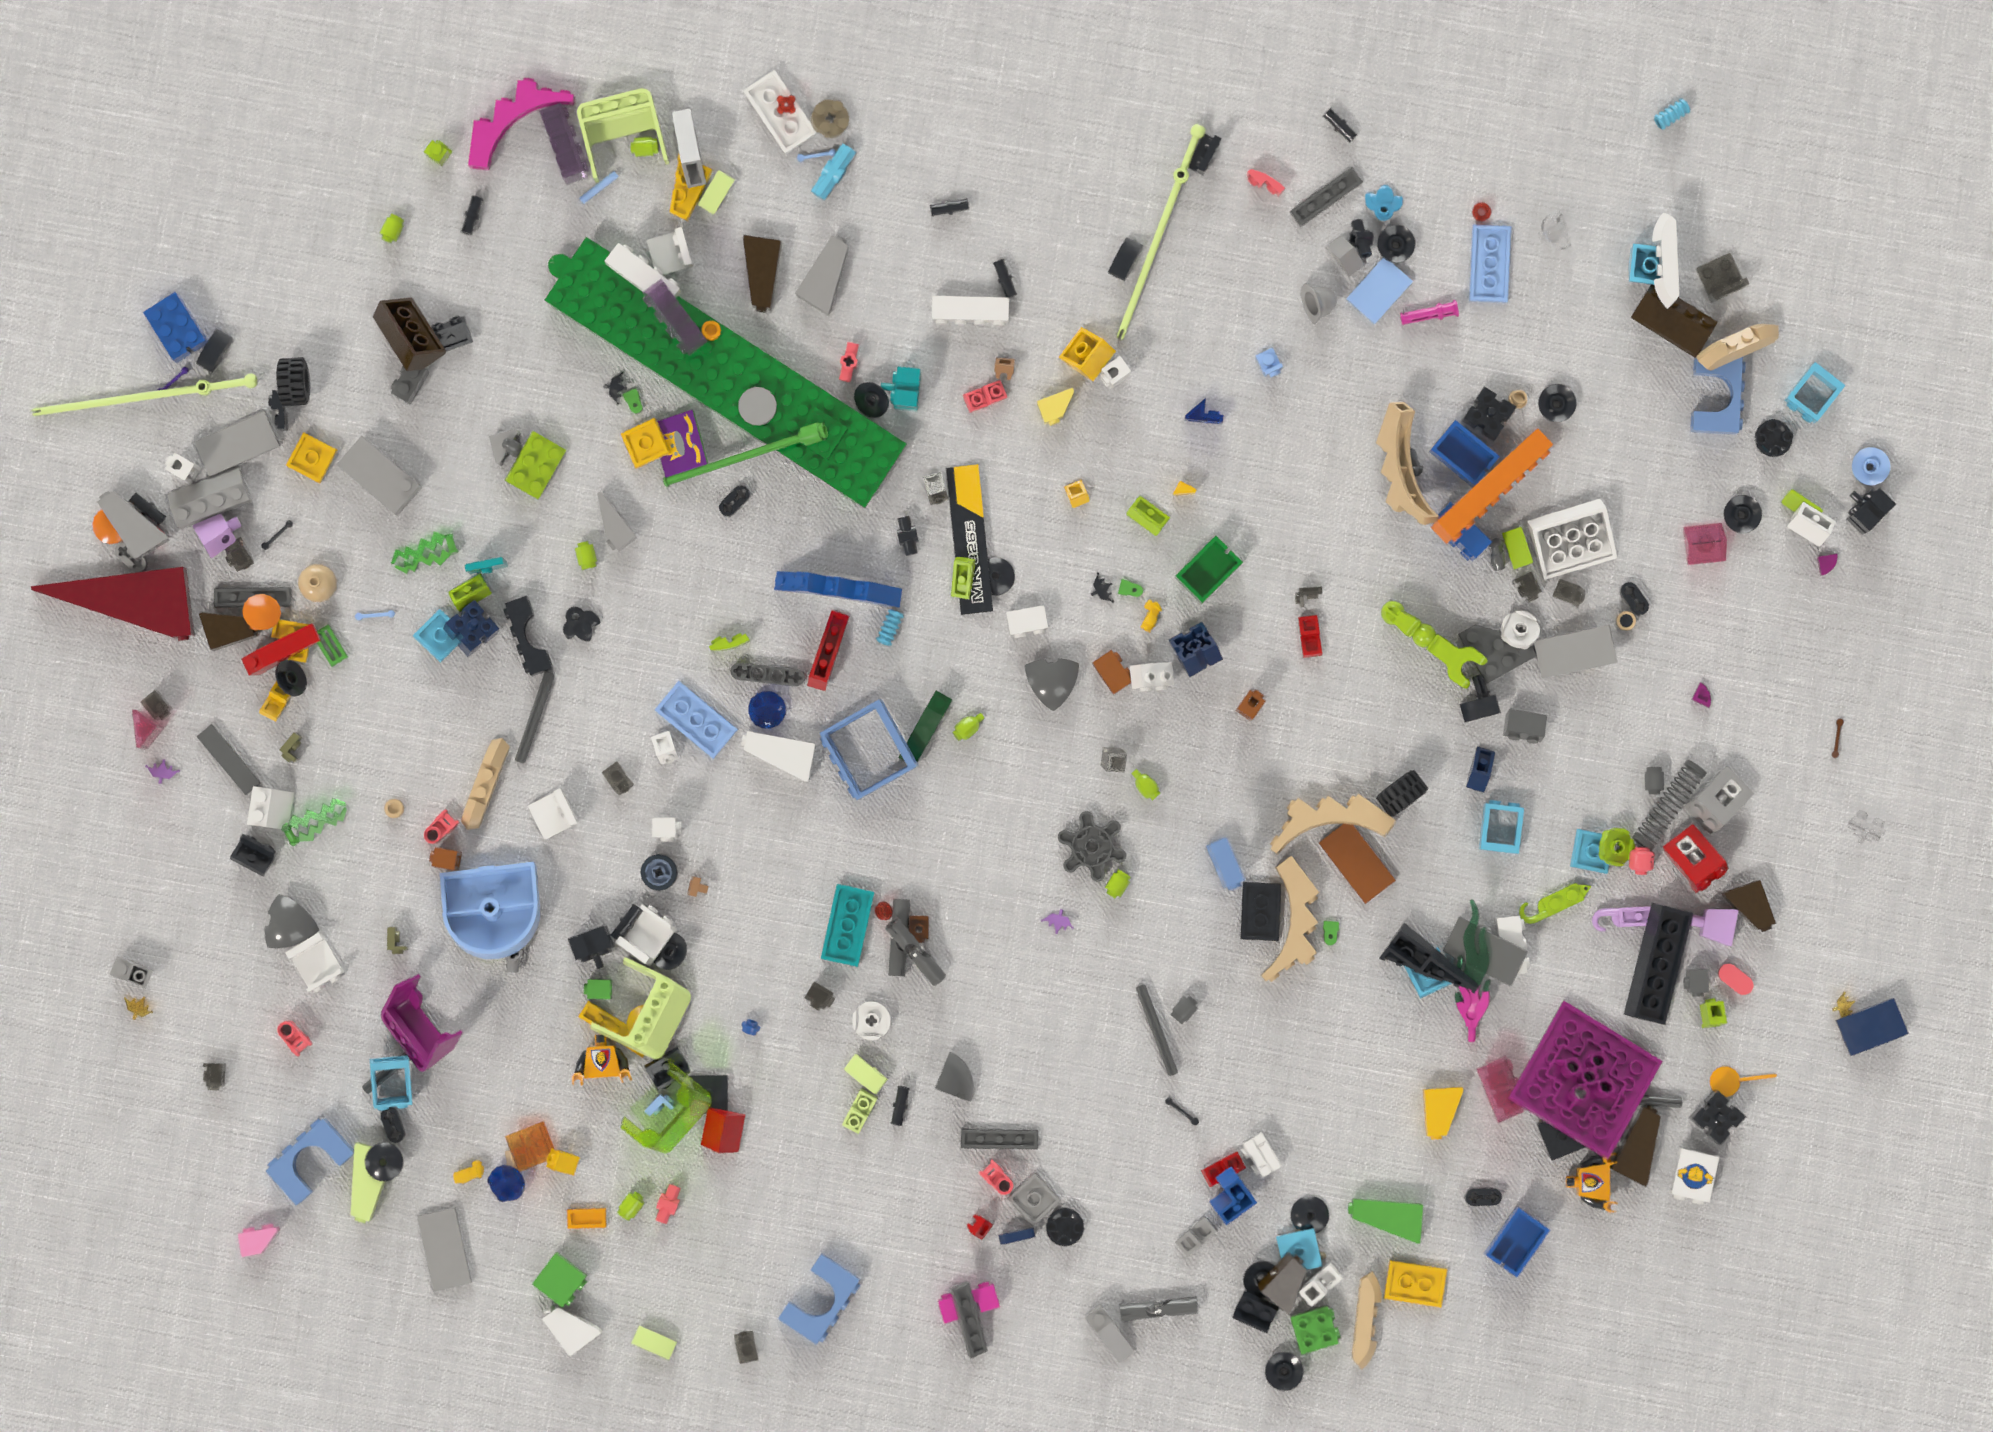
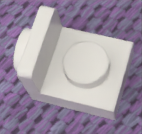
[651,731,679,764]

